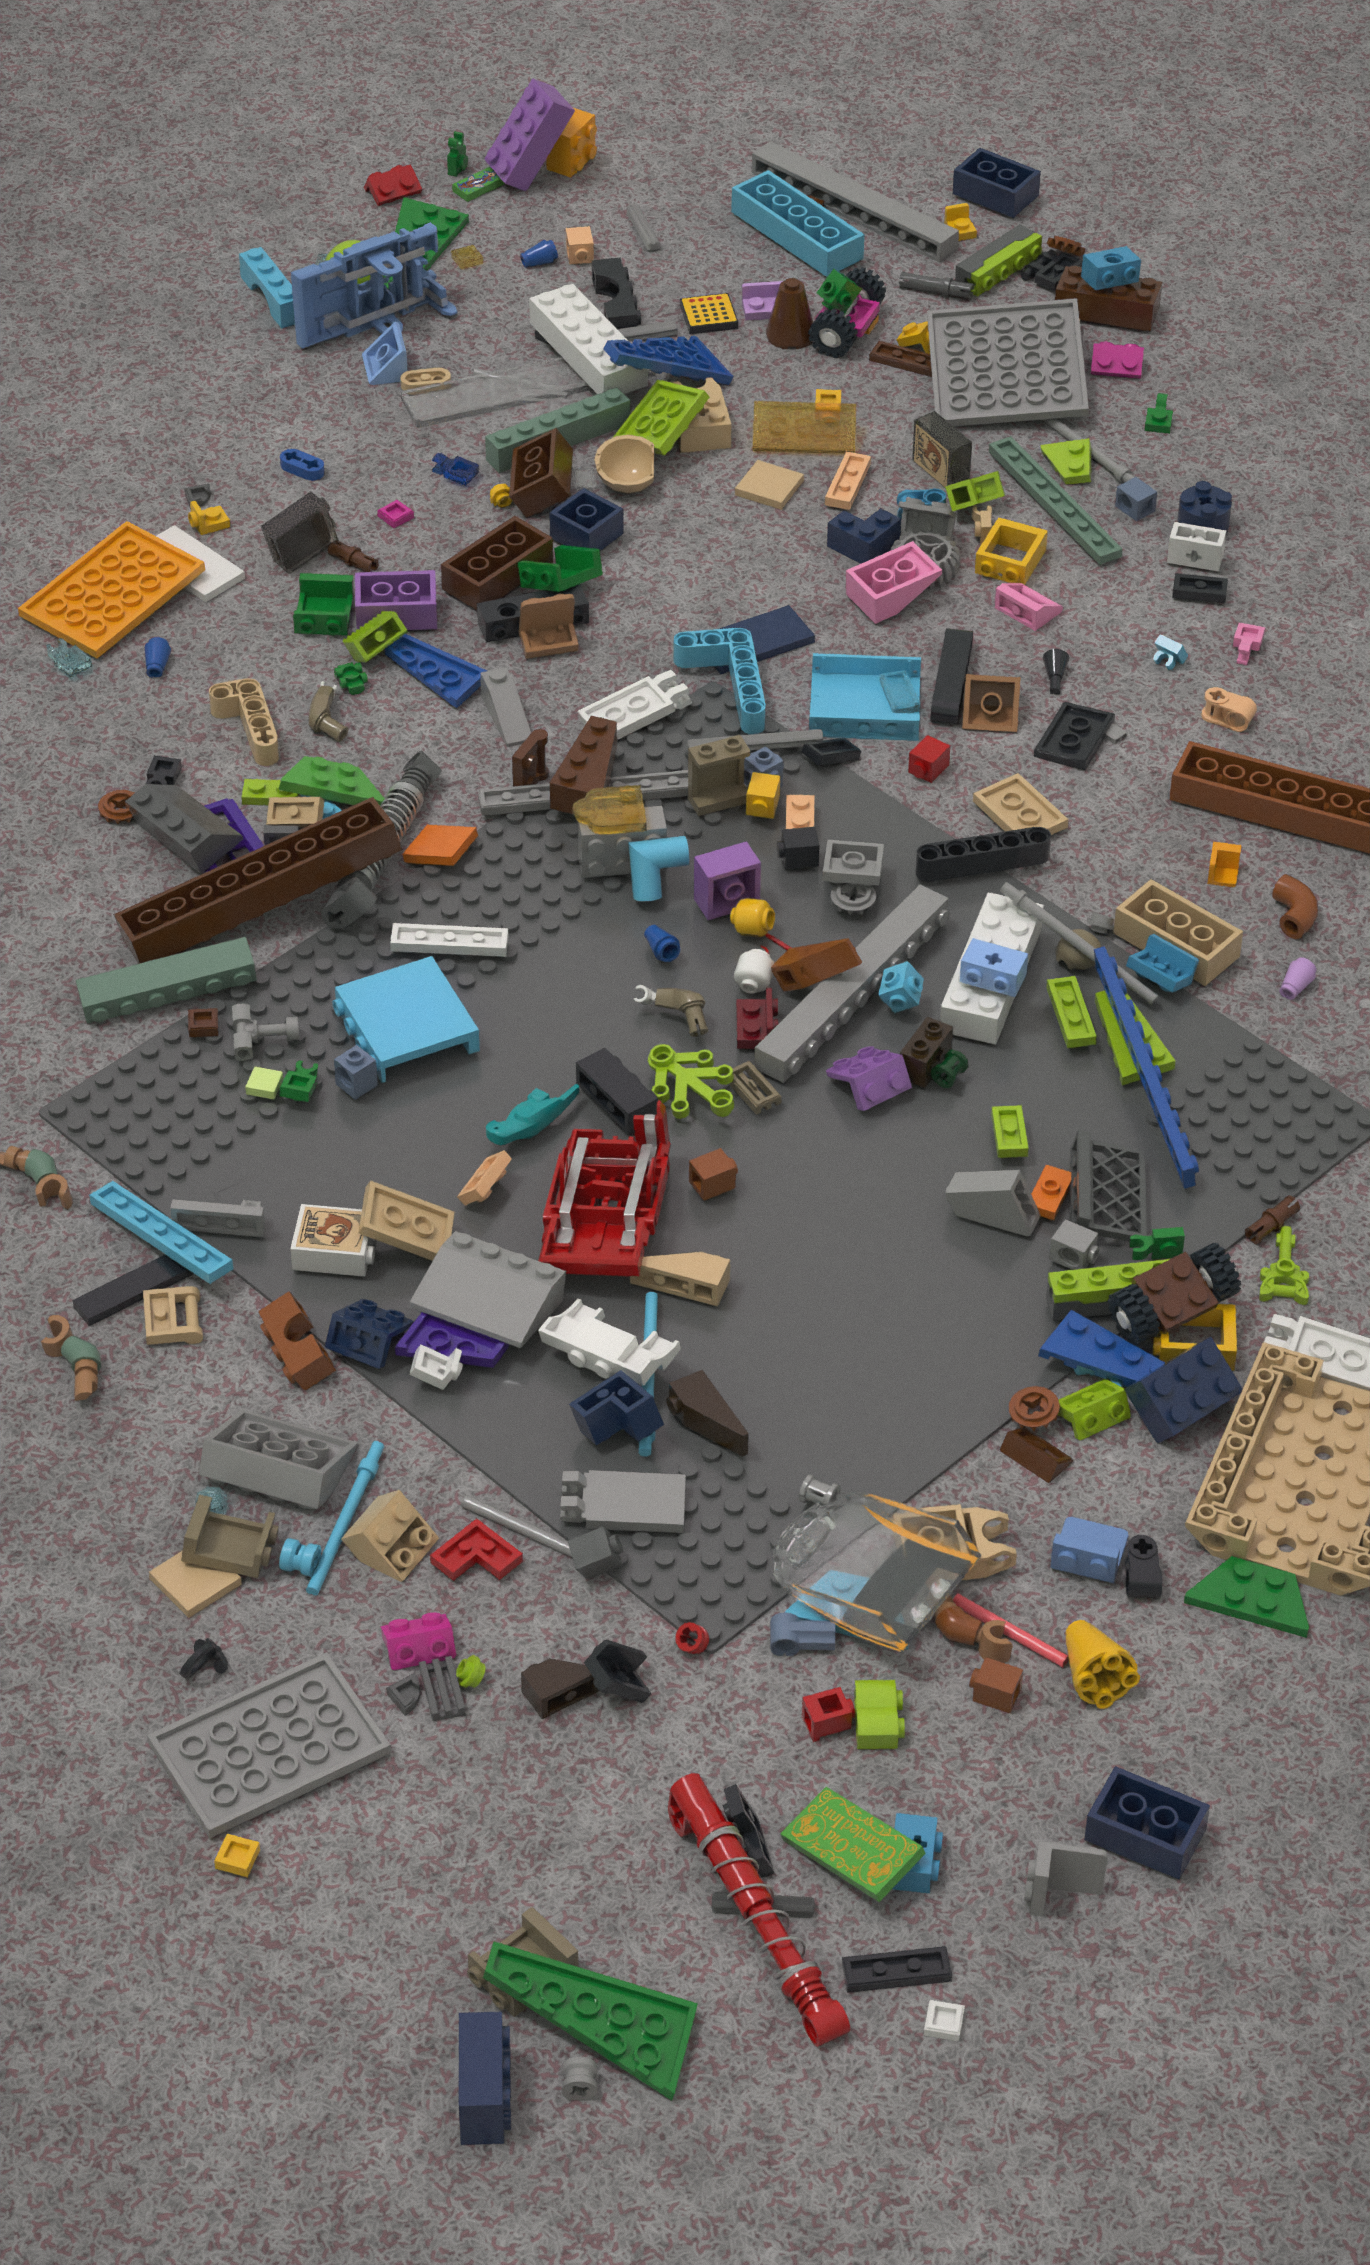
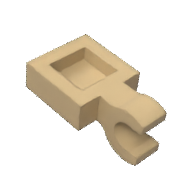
[972,505,992,546]

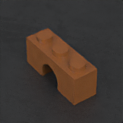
[258,1291,336,1390]

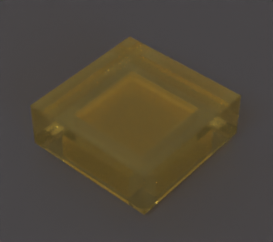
[451,245,483,270]

